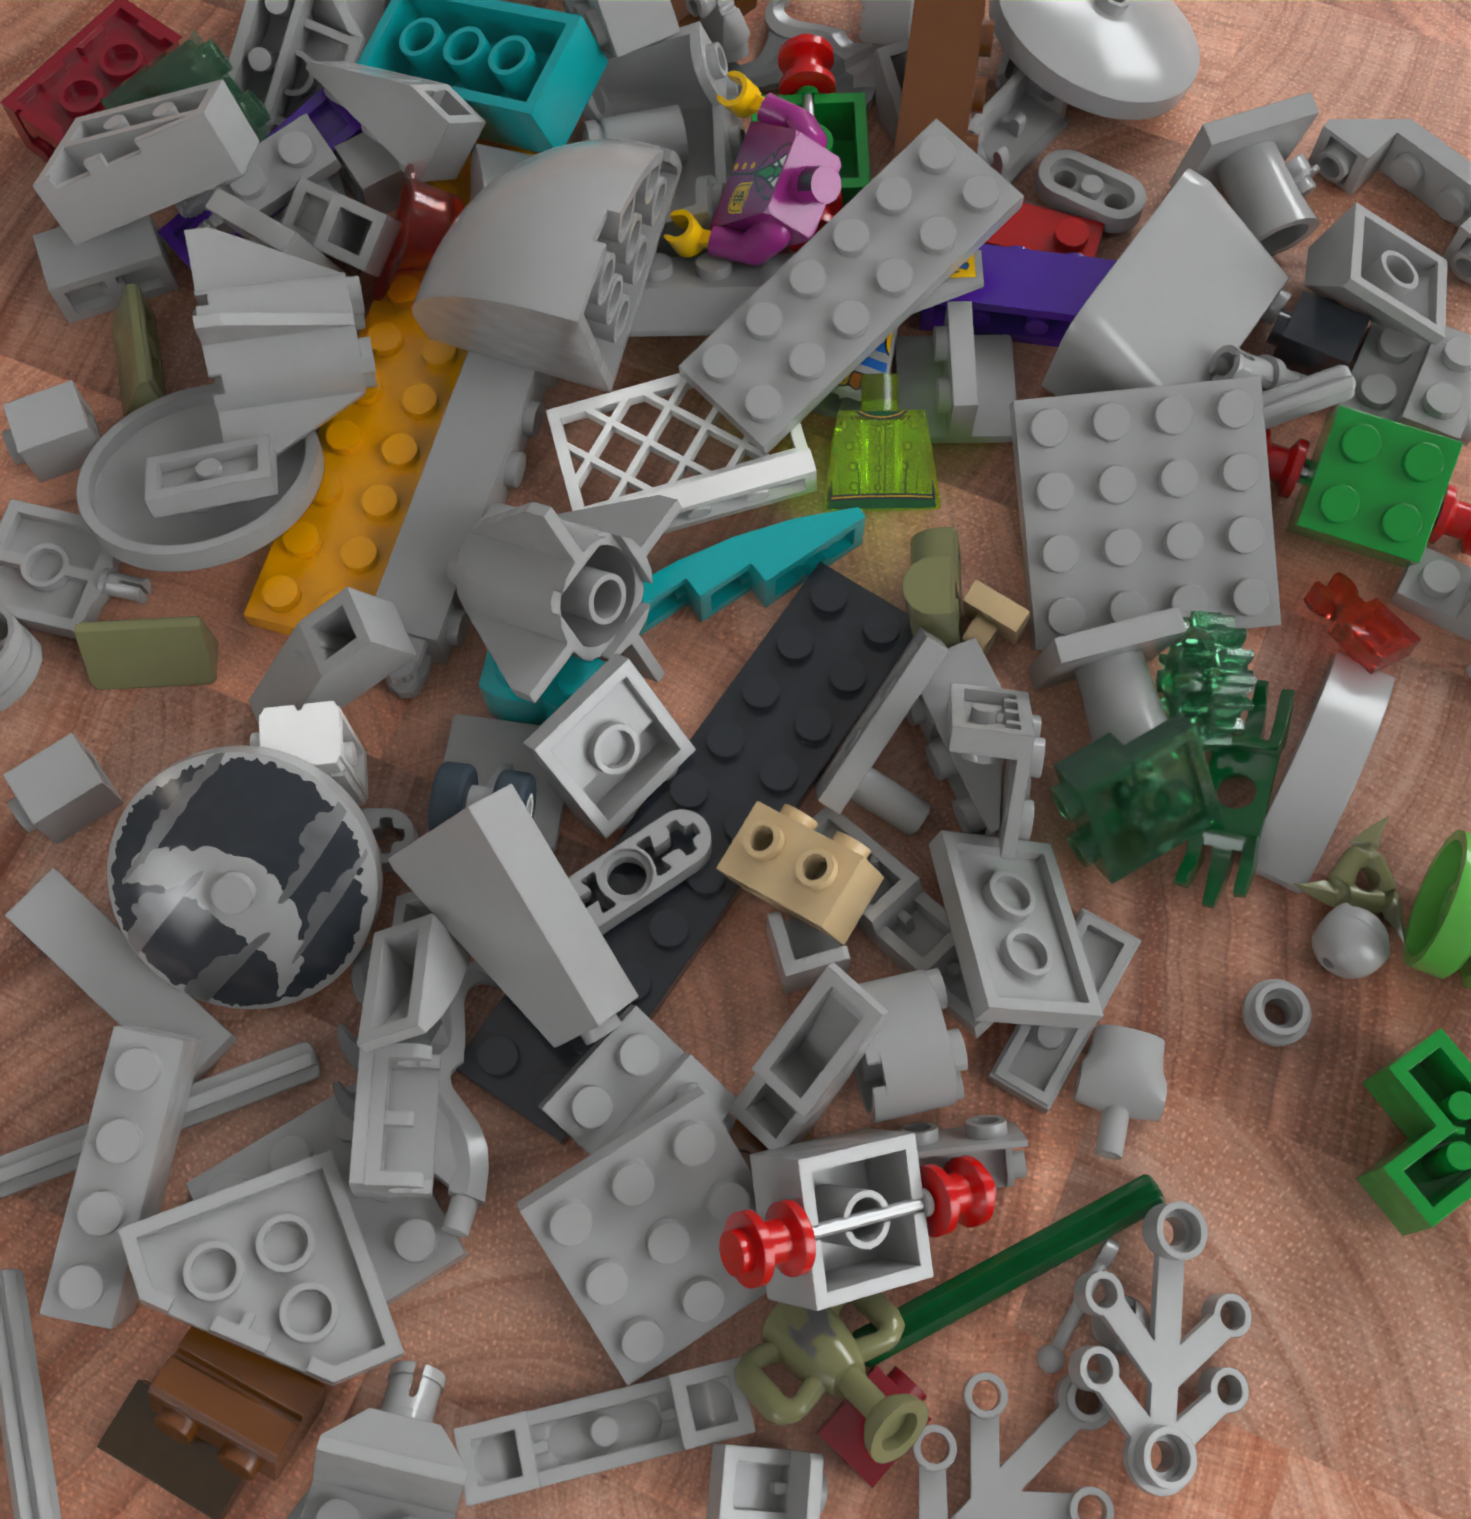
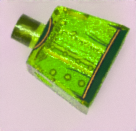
[821,373,941,512]

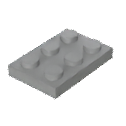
[928,830,1104,1029]

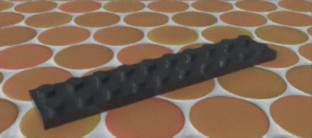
[456,562,913,1146]

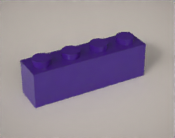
[919,244,1117,347]

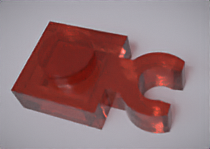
[1303,572,1421,674]

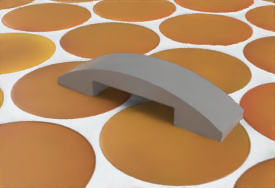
[1255,652,1395,894]
[453,1357,756,1507]

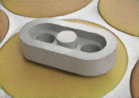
[1035,149,1146,233]

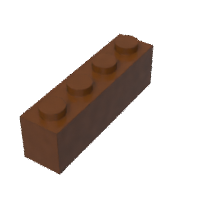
[893,0,995,159]

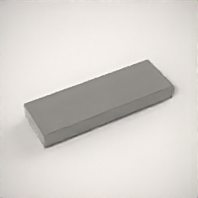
[986,908,1141,1114]

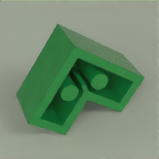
[1356,1028,1471,1236]

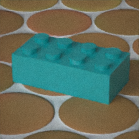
[357,0,608,153]

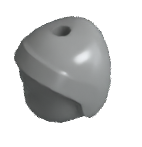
[1312,902,1391,979]

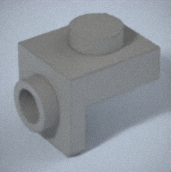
[706,1443,828,1519]

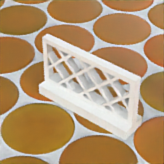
[546,373,817,534]

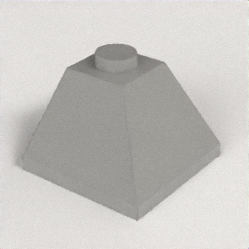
[1304,202,1447,345]

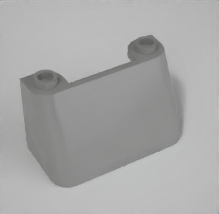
[1041,168,1292,396]

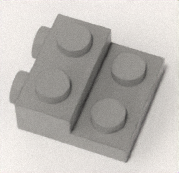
[1335,322,1471,446]
[522,653,696,839]
[538,1005,736,1156]

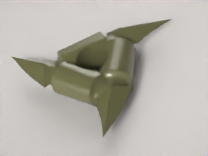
[1292,816,1405,942]

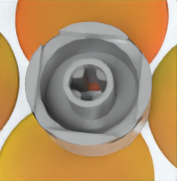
[853,968,968,1123]

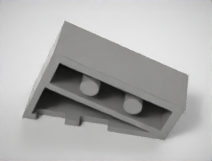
[32,79,260,246]

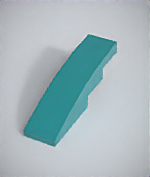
[639,507,866,636]

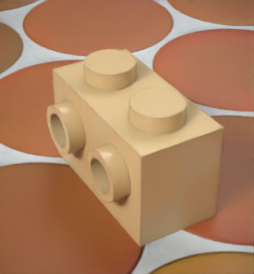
[716,801,884,945]

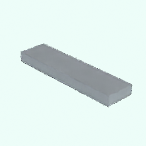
[5,868,238,1083]

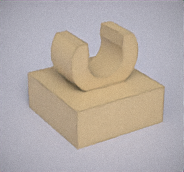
[962,579,1030,657]

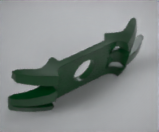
[1174,680,1295,909]

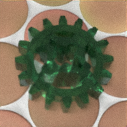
[1155,611,1257,752]

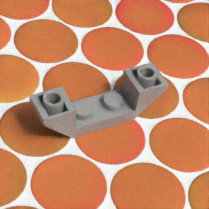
[1308,119,1471,285]

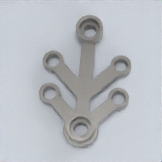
[1068,1201,1252,1496]
[911,1369,1114,1519]

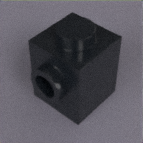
[1266,291,1371,376]

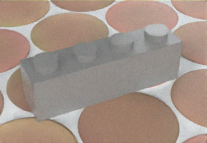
[39,1025,203,1329]

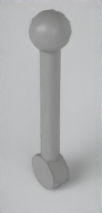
[1037,1238,1120,1373]

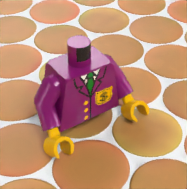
[663,70,841,265]

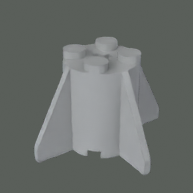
[184,227,377,456]
[447,495,682,703]

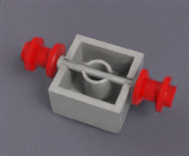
[719,1128,996,1311]

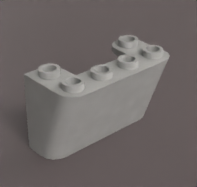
[582,21,746,257]

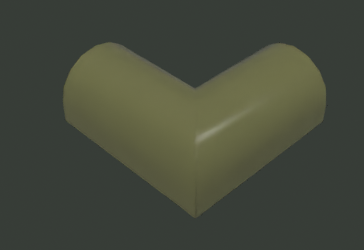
[902,527,962,648]

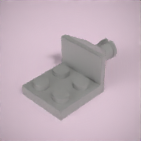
[300,1361,468,1519]

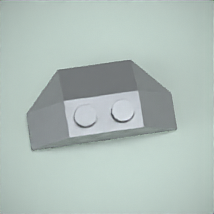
[223,0,365,142]

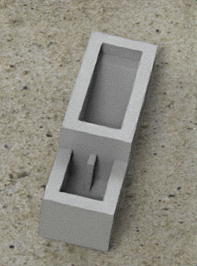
[357,891,471,1052]
[728,963,888,1150]

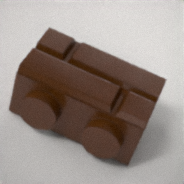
[148,1326,325,1481]

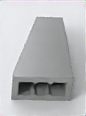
[388,783,639,1048]

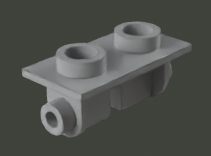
[897,1115,1028,1188]

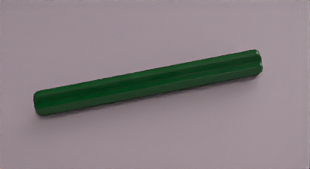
[852,1174,1165,1367]

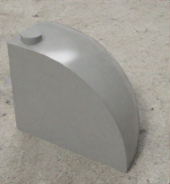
[412,139,683,393]

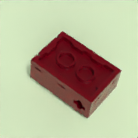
[0,0,213,162]

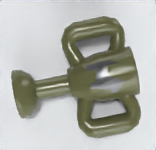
[734,1292,928,1464]

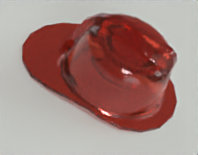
[374,162,465,302]

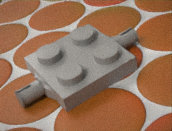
[0,499,151,639]

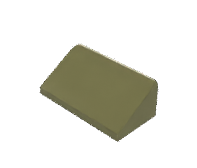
[112,283,166,417]
[74,616,218,690]

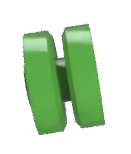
[1402,829,1471,990]

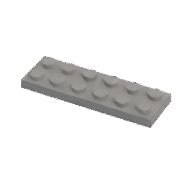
[678,118,1024,456]

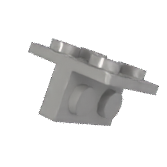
[895,301,1016,444]

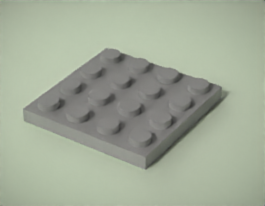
[1009,376,1281,650]

